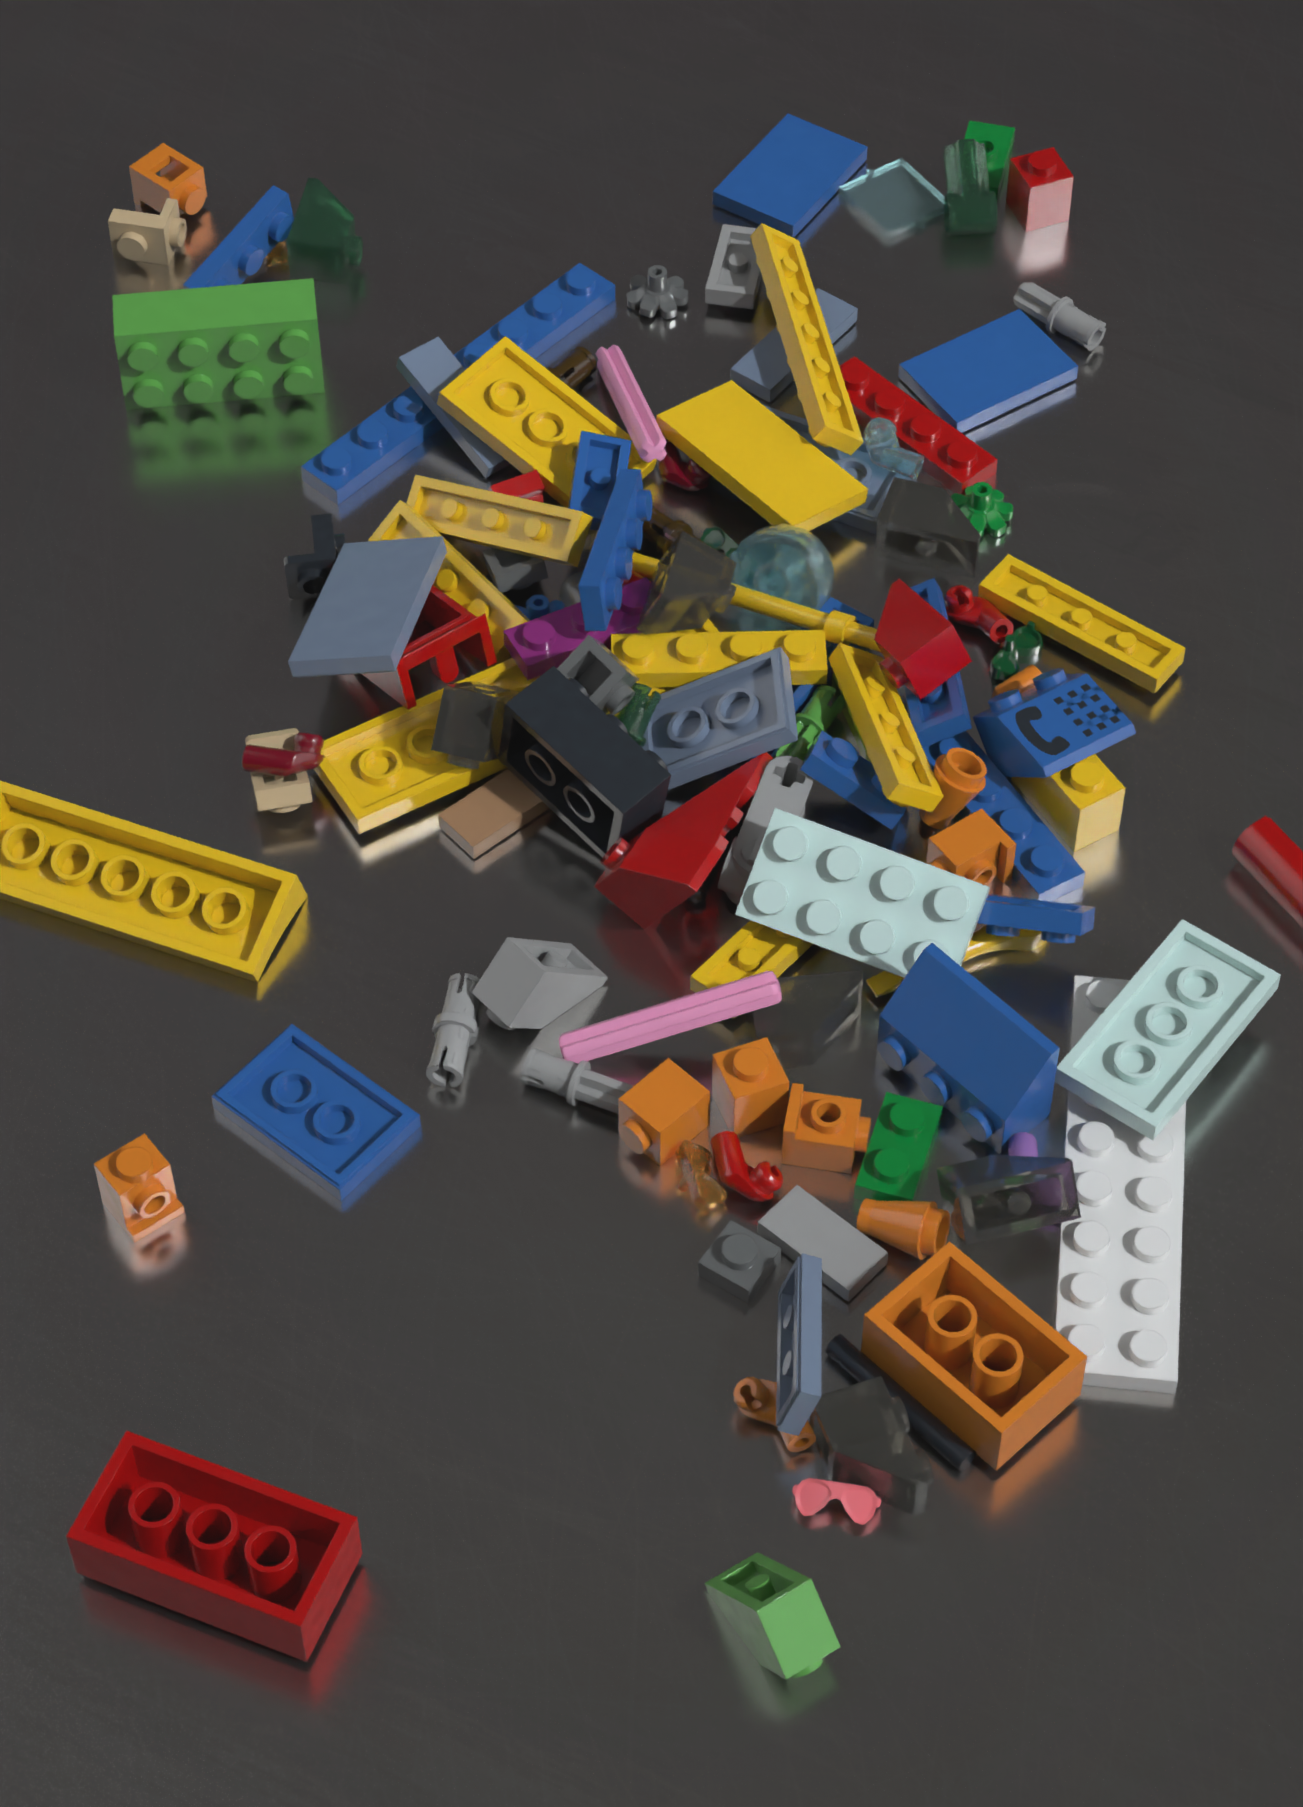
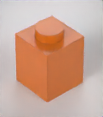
[712,1037,789,1138]
[618,1058,710,1166]

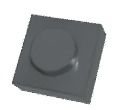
[482,548,549,593]
[698,1220,781,1303]

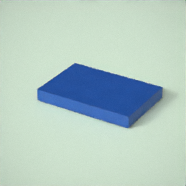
[712,113,868,238]
[898,309,1078,433]
[211,1024,421,1201]

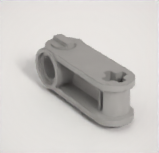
[717,756,813,905]

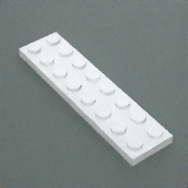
[1054,975,1186,1394]

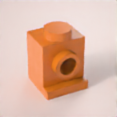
[129,143,207,216]
[926,808,1016,886]
[782,1083,871,1174]
[94,1133,185,1243]

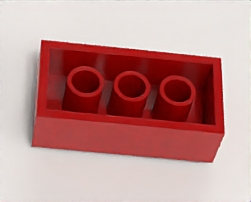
[66,1430,363,1662]

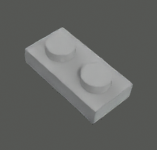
[705,224,762,309]

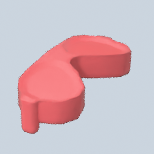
[792,1477,882,1525]

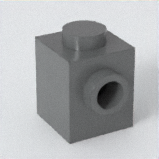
[557,635,639,715]

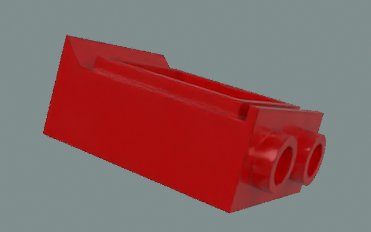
[362,585,497,710]

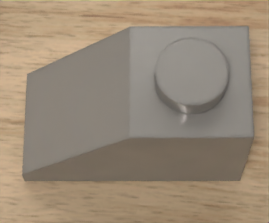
[472,937,608,1031]

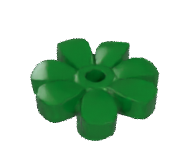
[948,482,1013,538]

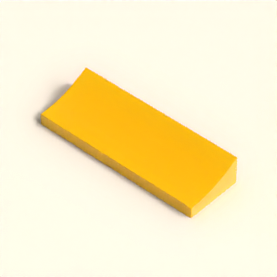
[0,781,308,983]

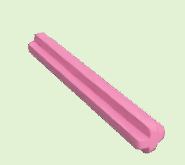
[595,345,667,463]
[559,971,782,1064]

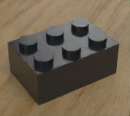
[498,666,671,858]

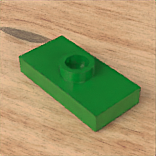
[951,120,1015,201]

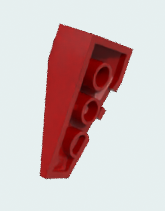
[594,752,773,929]

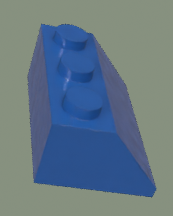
[877,943,1060,1155]

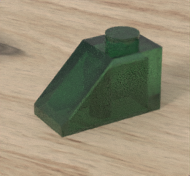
[286,178,363,284]

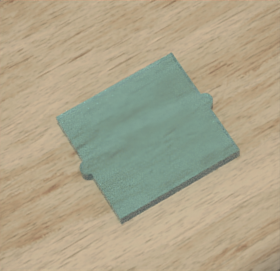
[839,157,951,240]

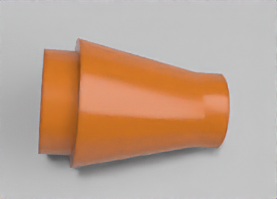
[919,748,987,829]
[857,1198,950,1260]

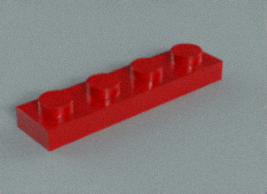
[839,356,998,495]

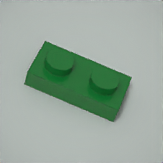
[854,1092,943,1201]

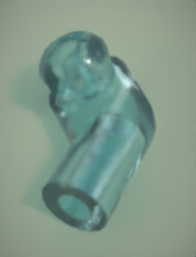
[863,417,924,480]

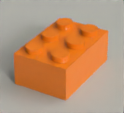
[861,1241,1087,1471]

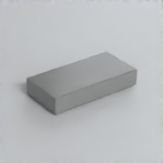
[757,1185,888,1302]

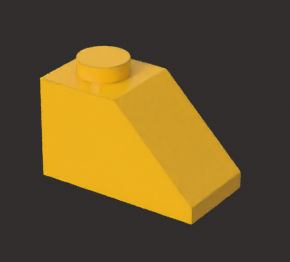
[1011,754,1126,852]

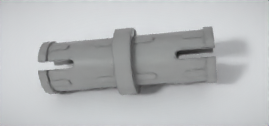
[426,973,480,1087]

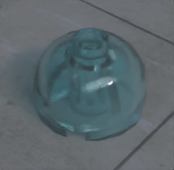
[727,523,834,631]

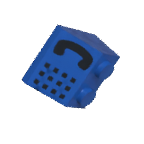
[973,668,1136,778]

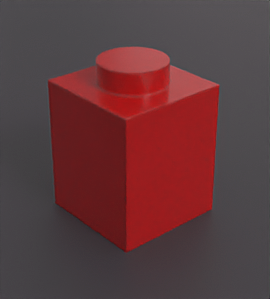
[1006,147,1074,232]

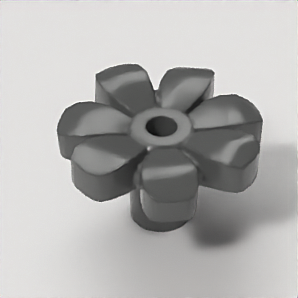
[626,265,688,319]

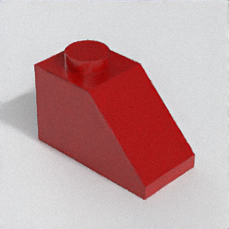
[874,578,972,700]

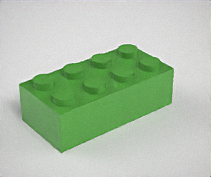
[112,278,325,410]

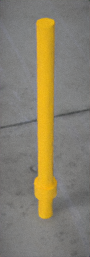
[632,552,881,652]

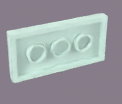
[735,808,990,978]
[1055,919,1281,1140]

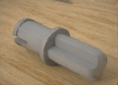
[1013,282,1106,351]
[521,1048,633,1114]

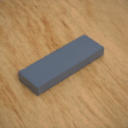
[730,288,858,402]
[396,337,510,478]
[776,1253,822,1436]

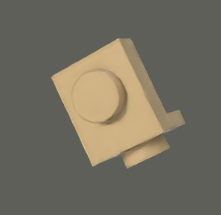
[108,198,187,266]
[245,728,313,813]

